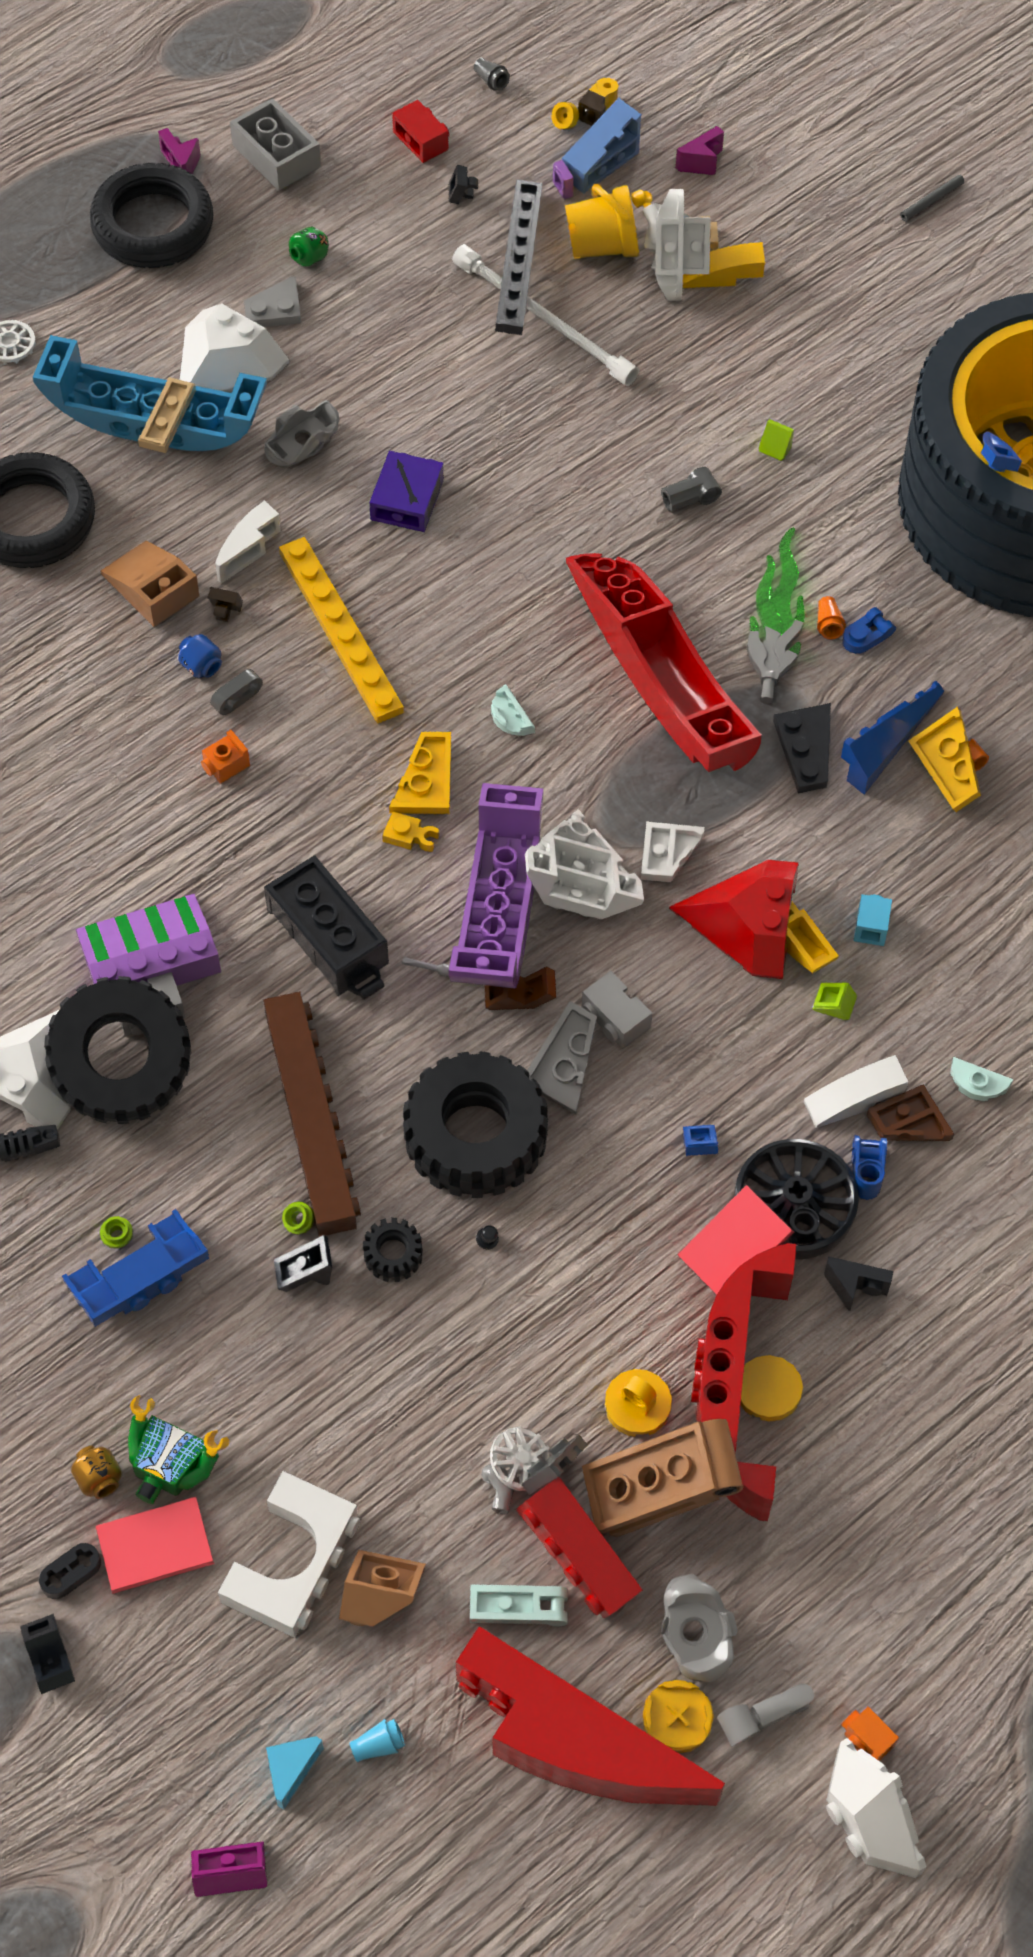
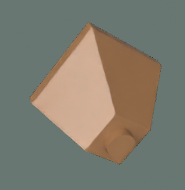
[339,1550,426,1626]

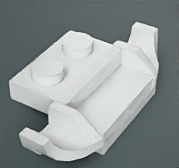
[655,189,711,301]

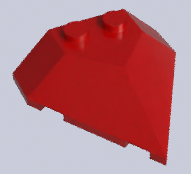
[669,860,799,979]

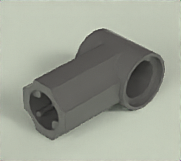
[661,467,722,512]

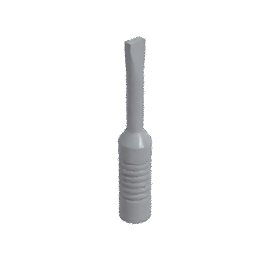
[402,957,450,977]

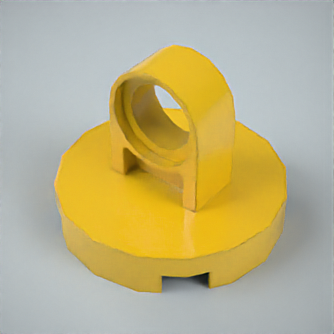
[605,1369,672,1437]

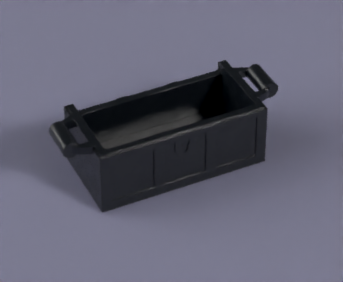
[264,855,389,1000]

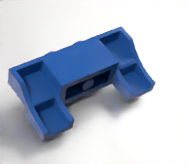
[62,1209,210,1327]

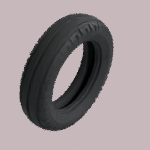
[90,163,213,268]
[0,452,95,568]

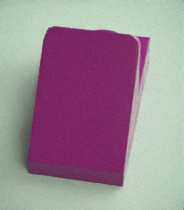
[675,126,724,175]
[158,127,201,174]

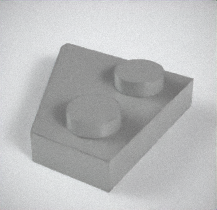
[244,276,301,327]

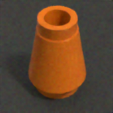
[817,596,846,640]

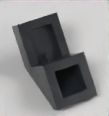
[20,1614,75,1694]

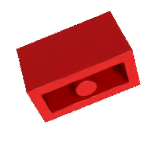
[392,100,450,163]

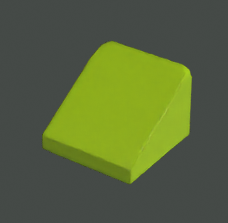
[759,419,794,461]
[812,983,857,1020]

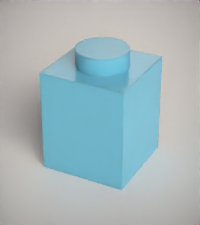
[854,894,892,946]

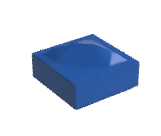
[683,1125,718,1156]

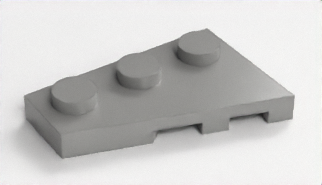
[527,1001,597,1114]

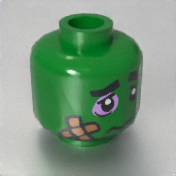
[289,227,329,267]

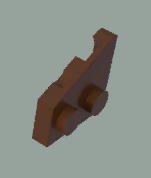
[866,1084,954,1141]

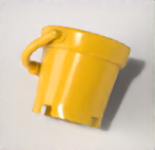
[565,184,639,259]

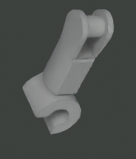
[717,1684,814,1747]

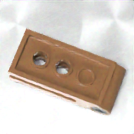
[582,1419,743,1537]

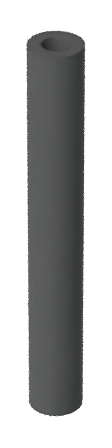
[900,174,965,222]

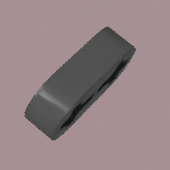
[210,669,263,715]

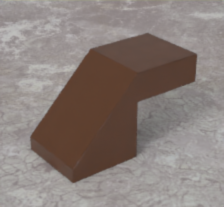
[485,966,556,1010]

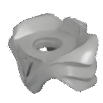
[264,400,339,467]
[661,1574,738,1682]

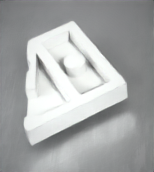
[641,822,705,882]

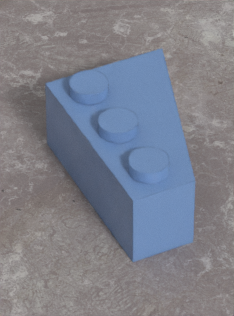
[562,98,641,194]

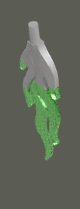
[747,528,805,704]

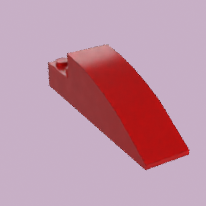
[456,1626,725,1806]

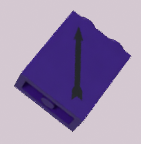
[369,450,444,532]

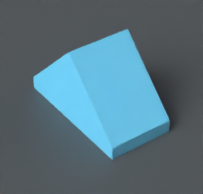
[266,1736,324,1810]

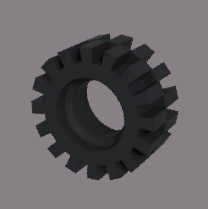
[363,1217,423,1282]

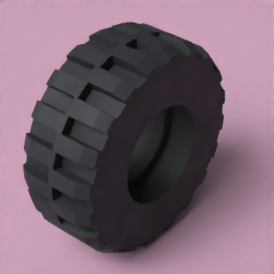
[44,976,191,1124]
[403,1051,548,1198]

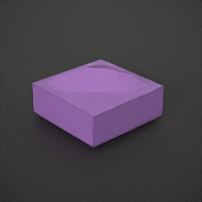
[553,160,574,199]

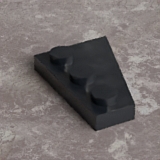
[773,703,831,794]

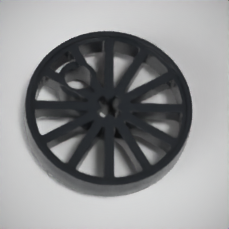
[734,1139,859,1259]

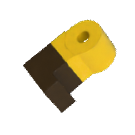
[578,78,618,126]

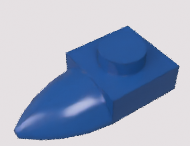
[981,431,1022,472]

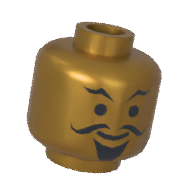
[71,1445,122,1499]

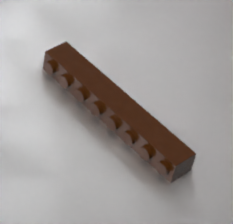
[263,991,361,1237]

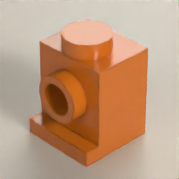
[201,730,250,784]
[841,1706,899,1761]

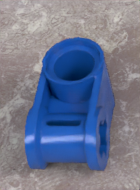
[852,1135,887,1200]

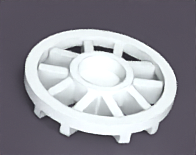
[0,320,36,365]
[490,1426,550,1491]

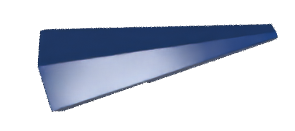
[841,681,944,795]

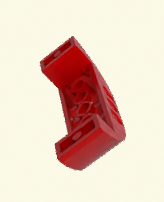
[691,1243,796,1522]

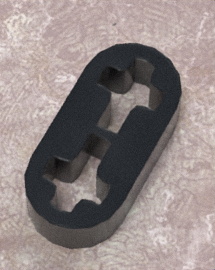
[39,1543,101,1599]

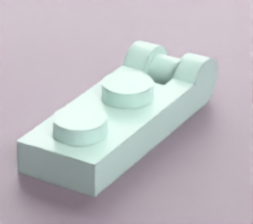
[470,1585,568,1626]

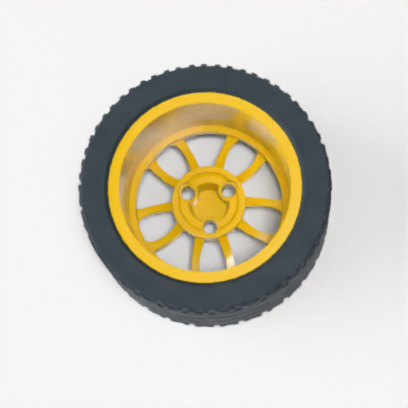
[898,293,1033,617]

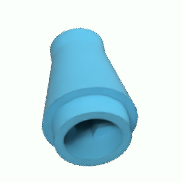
[349,1719,405,1762]

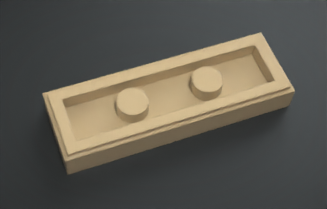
[138,377,196,453]

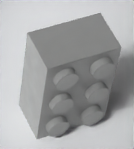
[230,98,321,191]

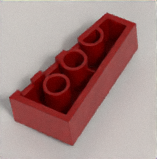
[515,1477,642,1618]

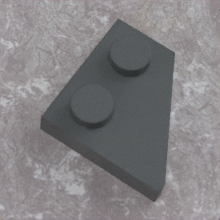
[521,1435,588,1495]

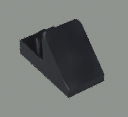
[274,1235,332,1292]
[824,1256,893,1311]

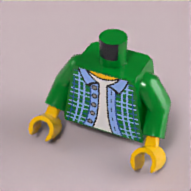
[128,1395,229,1504]

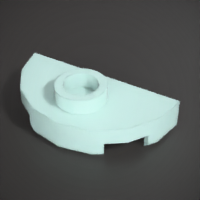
[491,684,535,736]
[950,1057,1013,1101]

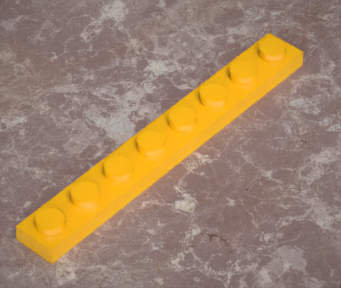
[279,537,404,724]

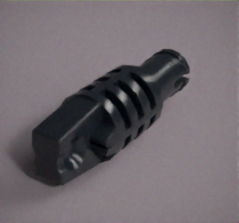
[0,1125,60,1162]

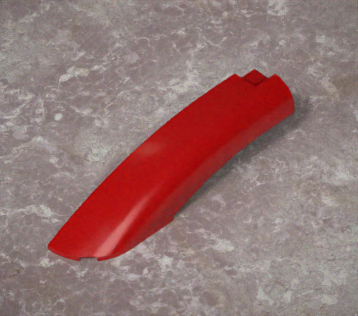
[566,553,762,772]

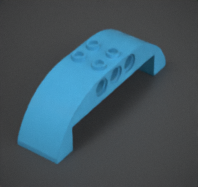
[32,335,267,451]

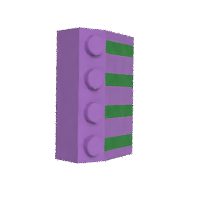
[76,894,221,986]

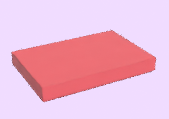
[678,1185,794,1295]
[96,1497,214,1594]

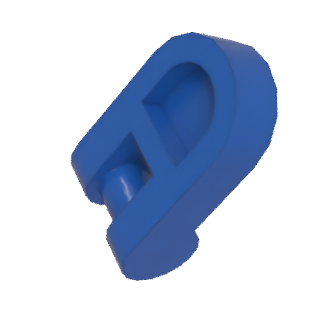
[842,607,896,654]

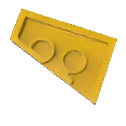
[908,707,981,812]
[389,732,451,814]

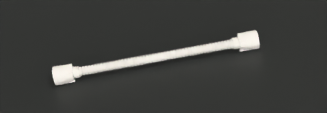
[452,244,639,386]

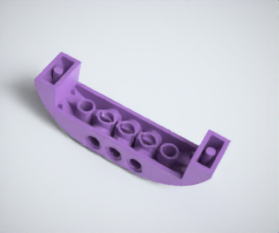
[449,783,543,988]

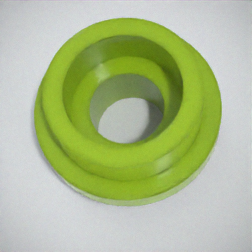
[282,1201,314,1234]
[100,1216,133,1249]

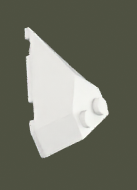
[180,304,289,392]
[525,809,644,920]
[0,1010,71,1130]
[826,1739,926,1878]

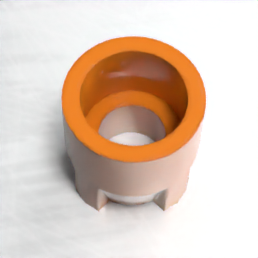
[968,739,989,772]

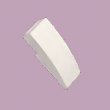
[215,500,281,584]
[804,1055,908,1128]

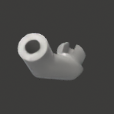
[481,1465,514,1514]

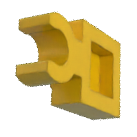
[382,811,439,852]

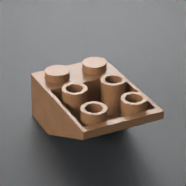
[100,541,200,627]

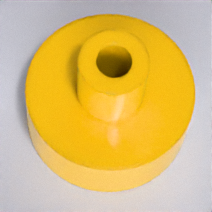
[551,102,579,129]

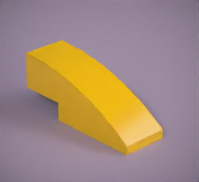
[682,242,765,288]
[786,901,839,973]

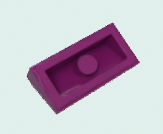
[191,1841,267,1897]

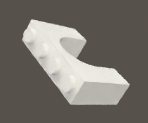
[218,1471,360,1638]

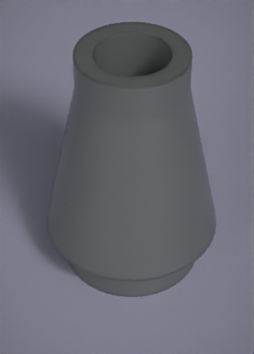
[474,58,510,91]

